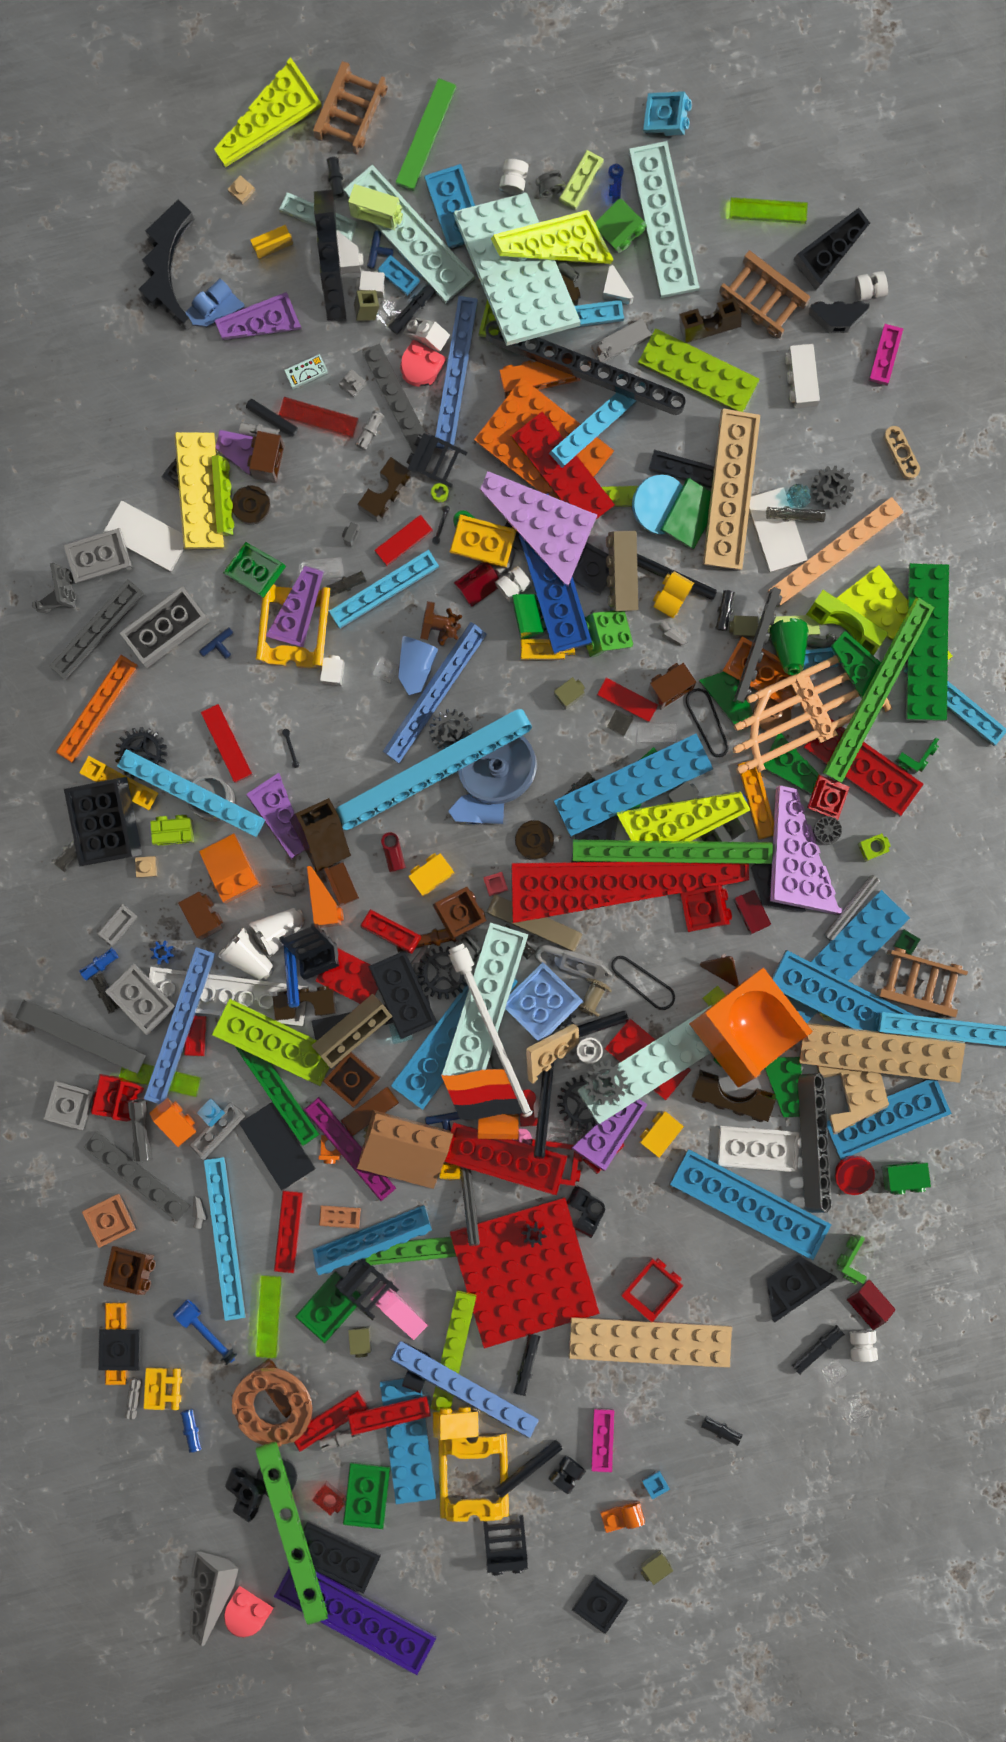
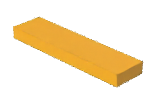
[737,761,774,840]
[105,1302,127,1385]

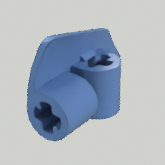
[186,279,245,327]
[398,636,438,695]
[448,794,504,825]

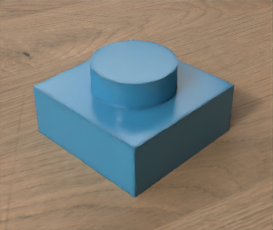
[197,1098,225,1127]
[642,1470,670,1500]

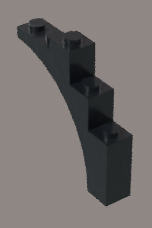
[314,190,347,321]
[138,199,195,330]

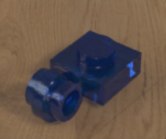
[608,164,624,204]

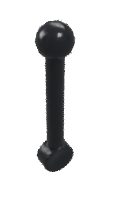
[432,506,450,545]
[282,729,300,768]

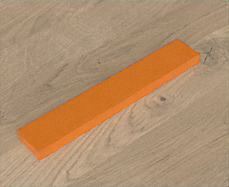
[56,655,138,763]

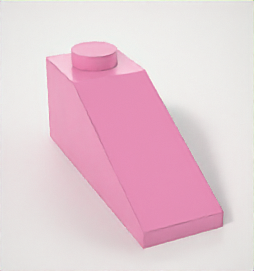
[370,1284,428,1340]

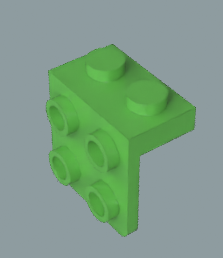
[595,199,647,253]
[585,611,633,657]
[836,1234,867,1285]

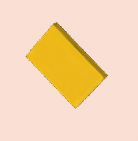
[450,515,517,568]

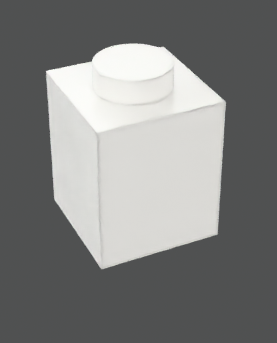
[356,271,386,298]
[320,655,344,686]

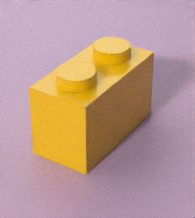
[408,853,455,897]
[639,1111,684,1158]
[433,1406,478,1440]

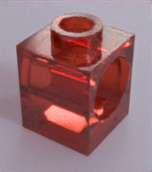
[312,1481,345,1516]

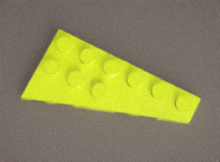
[491,210,614,264]
[837,565,953,660]
[617,791,750,841]

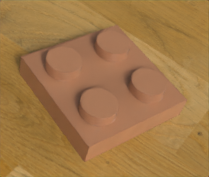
[82,1194,136,1248]

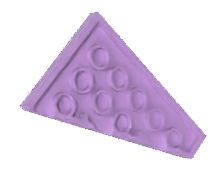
[480,471,597,586]
[770,785,842,915]

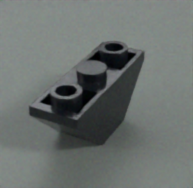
[809,301,870,333]

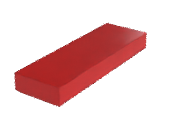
[375,514,433,566]
[597,678,658,723]
[360,909,422,954]

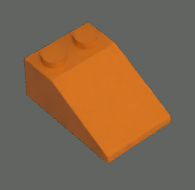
[199,834,261,904]
[307,866,344,928]

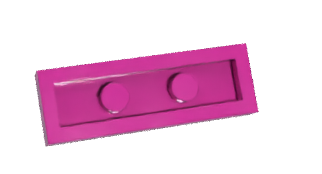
[869,324,904,386]
[592,1408,614,1472]

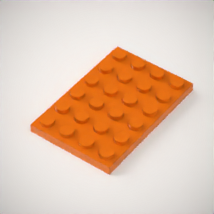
[474,378,614,500]

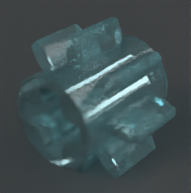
[786,484,812,508]

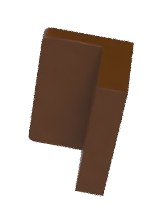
[324,862,359,906]

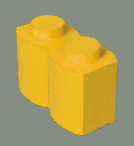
[652,571,694,619]

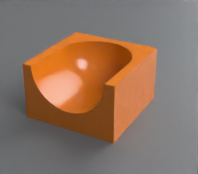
[689,968,813,1088]

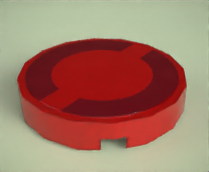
[835,1155,875,1195]

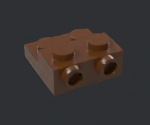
[433,887,487,939]
[103,1246,156,1295]

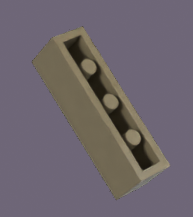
[606,531,638,611]
[311,994,393,1068]

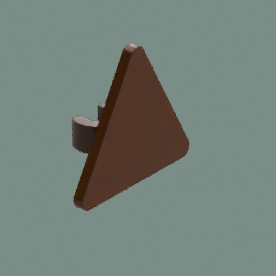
[700,954,739,987]

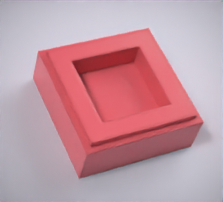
[483,872,508,897]

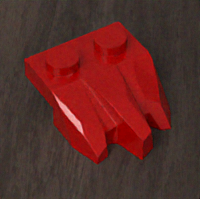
[91,1074,148,1122]

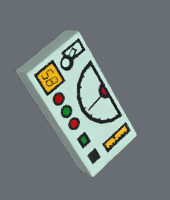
[284,354,328,389]

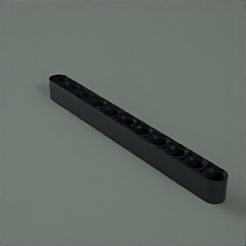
[486,321,686,415]

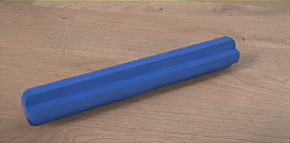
[284,946,300,1008]

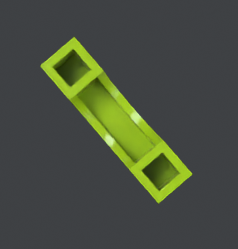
[806,590,888,656]

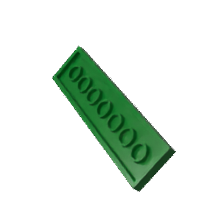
[906,563,949,721]

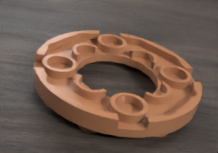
[232,1368,312,1447]

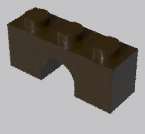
[679,298,741,343]
[357,457,411,522]
[272,986,336,1021]

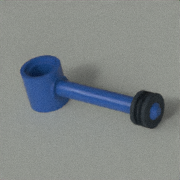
[173,1299,237,1365]

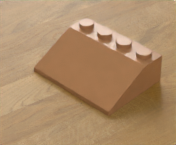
[357,1110,453,1189]

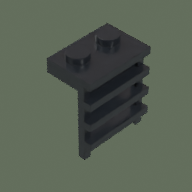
[406,432,468,488]
[279,923,339,980]
[335,1258,399,1320]
[483,1515,528,1576]

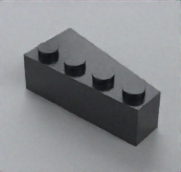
[793,208,870,290]

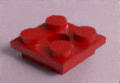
[807,775,850,820]

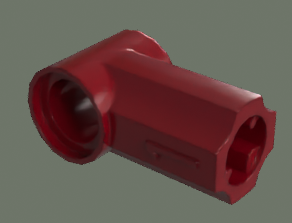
[381,832,406,872]

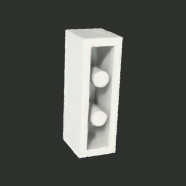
[785,344,820,409]

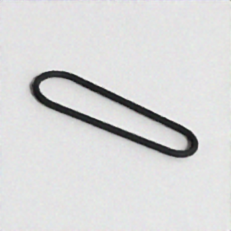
[686,688,729,757]
[611,956,675,1010]

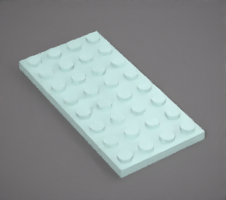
[454,193,581,346]

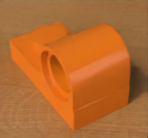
[600,1501,645,1533]

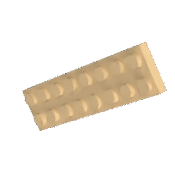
[703,409,760,571]
[799,1023,965,1083]
[569,1317,732,1368]

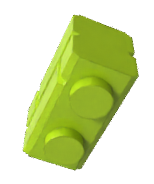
[150,815,194,846]

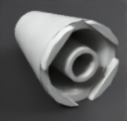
[248,908,305,958]
[217,927,273,980]

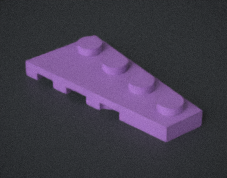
[215,292,301,340]
[266,566,324,647]
[246,773,305,859]
[571,1099,647,1171]

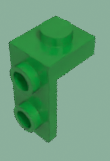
[895,738,939,774]

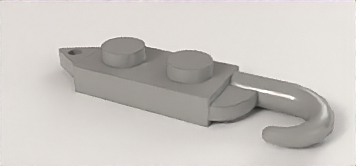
[535,945,612,980]

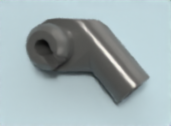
[807,634,837,649]

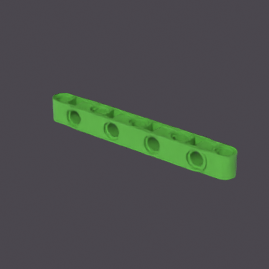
[256,1441,328,1625]

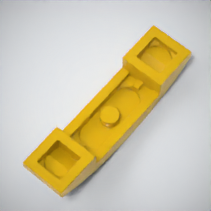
[79,756,159,811]

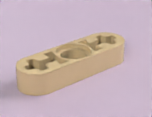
[884,426,920,480]

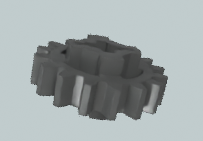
[811,465,855,509]
[429,709,472,749]
[584,1061,628,1105]

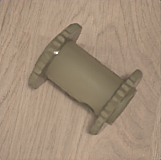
[577,978,612,1017]

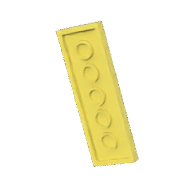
[174,432,224,549]

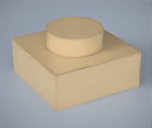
[227,175,255,204]
[135,856,157,878]

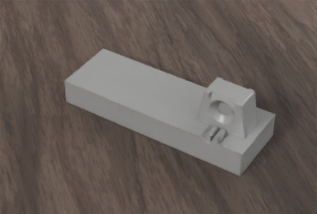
[591,319,651,363]

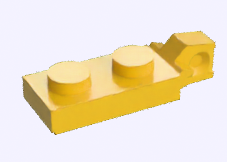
[521,639,575,660]

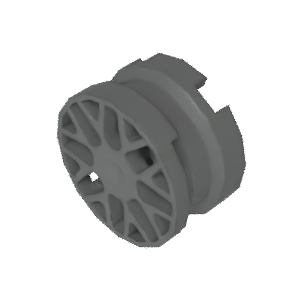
[535,170,566,198]
[813,816,842,845]
[454,933,481,962]

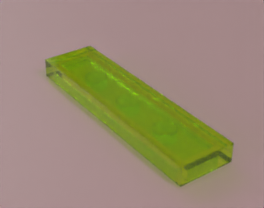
[729,197,808,224]
[119,1063,201,1097]
[256,1275,282,1358]

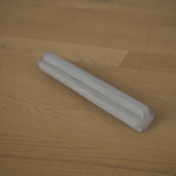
[824,875,880,941]

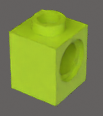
[857,833,891,862]

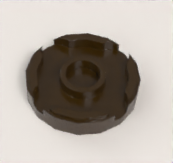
[232,485,271,525]
[515,820,554,860]

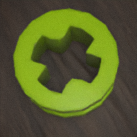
[431,483,449,503]

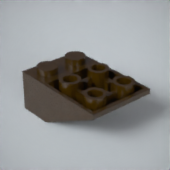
[290,798,351,872]

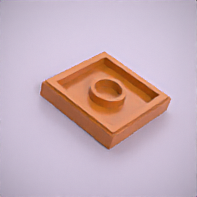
[478,1114,519,1139]

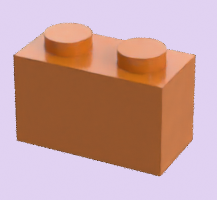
[149,1098,196,1147]

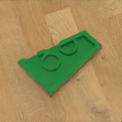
[831,631,881,699]
[699,672,753,725]
[763,733,820,795]
[765,1057,802,1117]

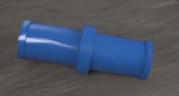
[79,947,119,981]
[180,1409,202,1453]

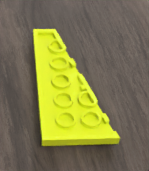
[214,57,322,168]

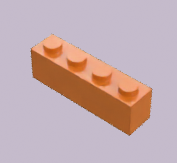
[500,356,581,398]

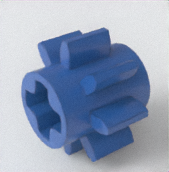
[150,941,175,965]

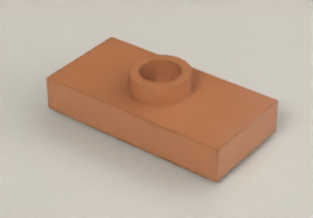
[319,1205,361,1229]

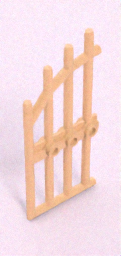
[732,655,893,774]

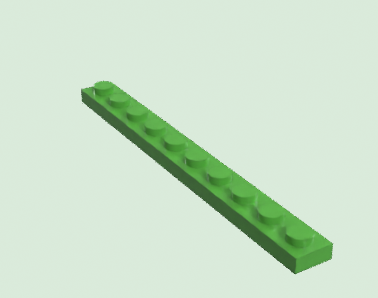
[823,598,935,783]
[573,840,773,864]

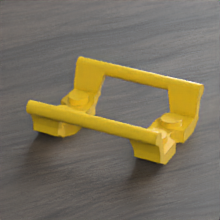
[256,584,330,669]
[438,1433,509,1522]

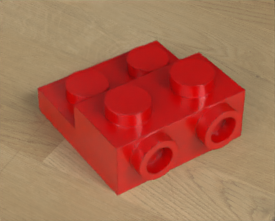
[680,885,732,932]

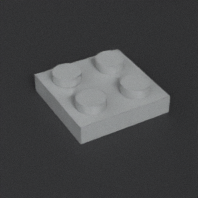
[44,1081,94,1130]

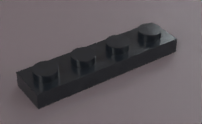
[649,450,714,488]

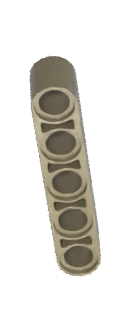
[486,894,583,952]

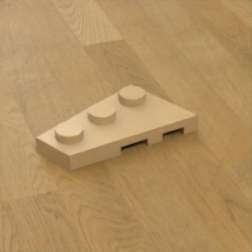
[526,1024,579,1083]

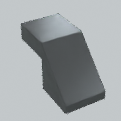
[701,815,750,842]

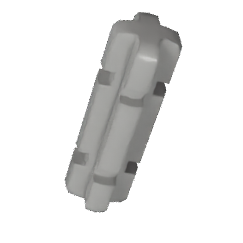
[125,1379,141,1419]

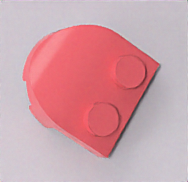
[400,339,447,387]
[224,1586,273,1638]

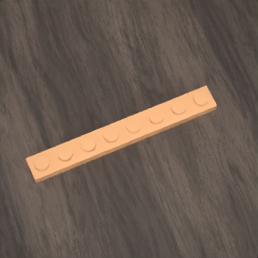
[768,497,904,607]

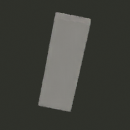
[189,1102,245,1160]

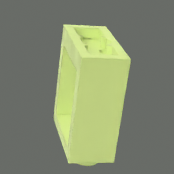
[348,184,403,230]

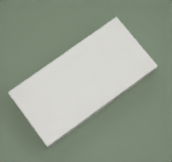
[749,487,808,573]
[103,500,184,572]
[717,1126,800,1172]

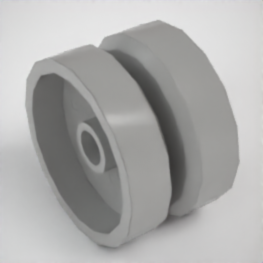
[188,775,235,822]

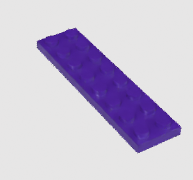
[274,1567,437,1675]

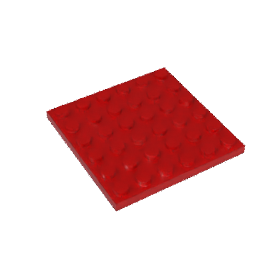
[450,1197,600,1349]

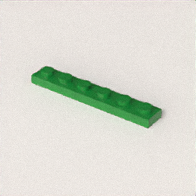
[235,1047,320,1146]

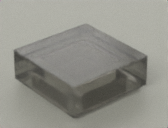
[607,710,633,736]

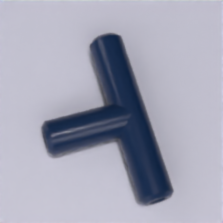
[367,230,394,269]
[199,627,233,659]
[425,1112,460,1132]

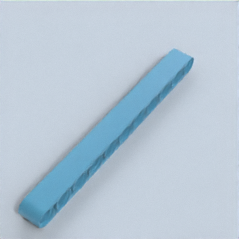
[335,709,532,830]

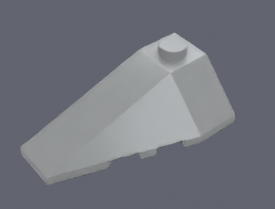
[190,1551,238,1646]

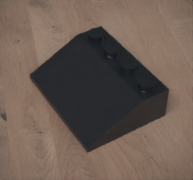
[64,777,143,867]

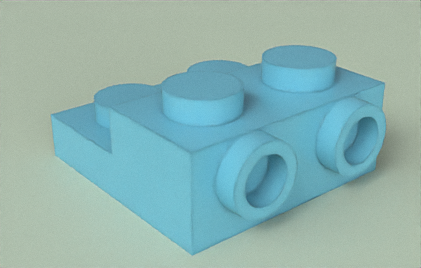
[643,92,692,136]

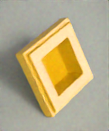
[440,1163,460,1181]

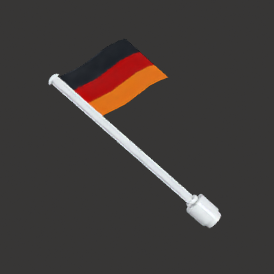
[441,944,533,1120]

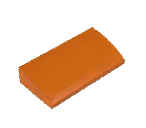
[723,637,810,710]

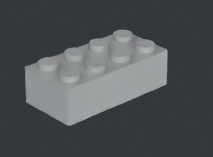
[120,586,209,668]

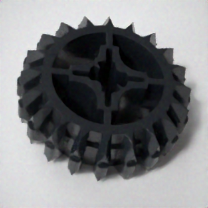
[114,727,168,780]
[417,946,468,1000]
[557,1075,596,1129]

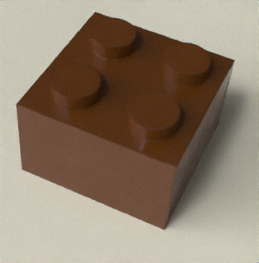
[247,431,285,483]
[648,662,697,710]
[178,892,224,940]
[323,1051,381,1108]

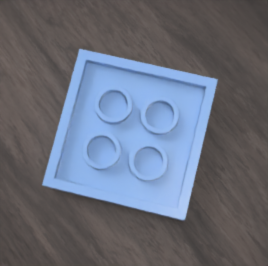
[505,962,583,1042]

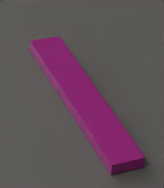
[304,1097,396,1201]

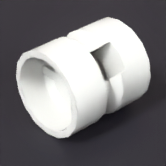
[499,159,529,195]
[855,271,888,301]
[495,566,532,602]
[576,1038,603,1064]
[849,1330,878,1362]

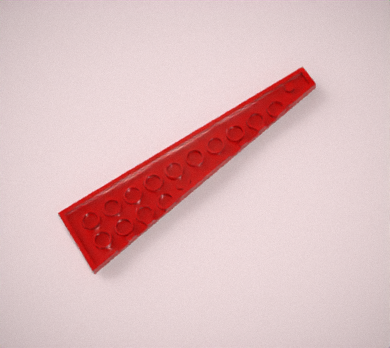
[511,862,749,923]

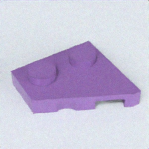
[215,430,254,475]

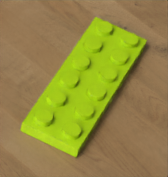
[638,328,760,412]
[212,999,329,1086]

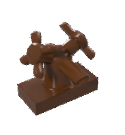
[420,601,462,646]

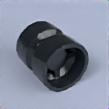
[548,1455,586,1494]

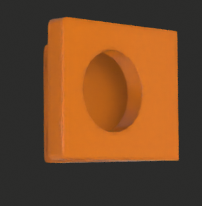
[319,1135,341,1164]

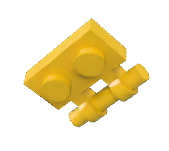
[144,1367,182,1410]

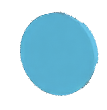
[632,475,683,534]

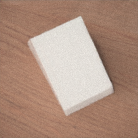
[603,265,633,305]

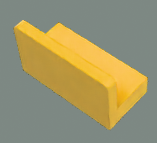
[250,225,294,259]

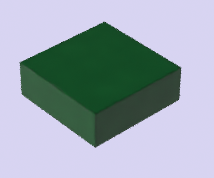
[893,929,921,955]

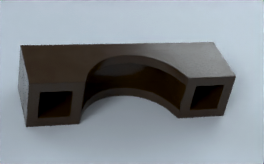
[692,1070,776,1122]

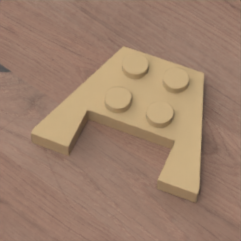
[816,1065,889,1135]

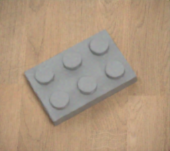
[64,528,132,583]
[105,964,175,1035]

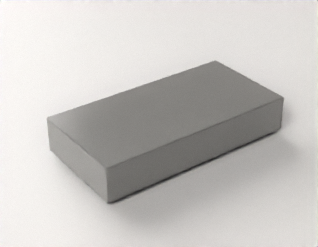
[97,904,138,947]

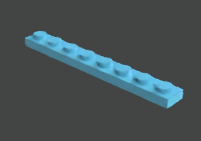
[117,749,265,837]
[878,1012,1006,1046]
[204,1157,246,1321]

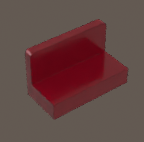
[454,562,499,607]
[733,890,771,935]
[847,1280,895,1330]

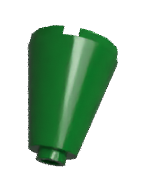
[769,618,809,676]

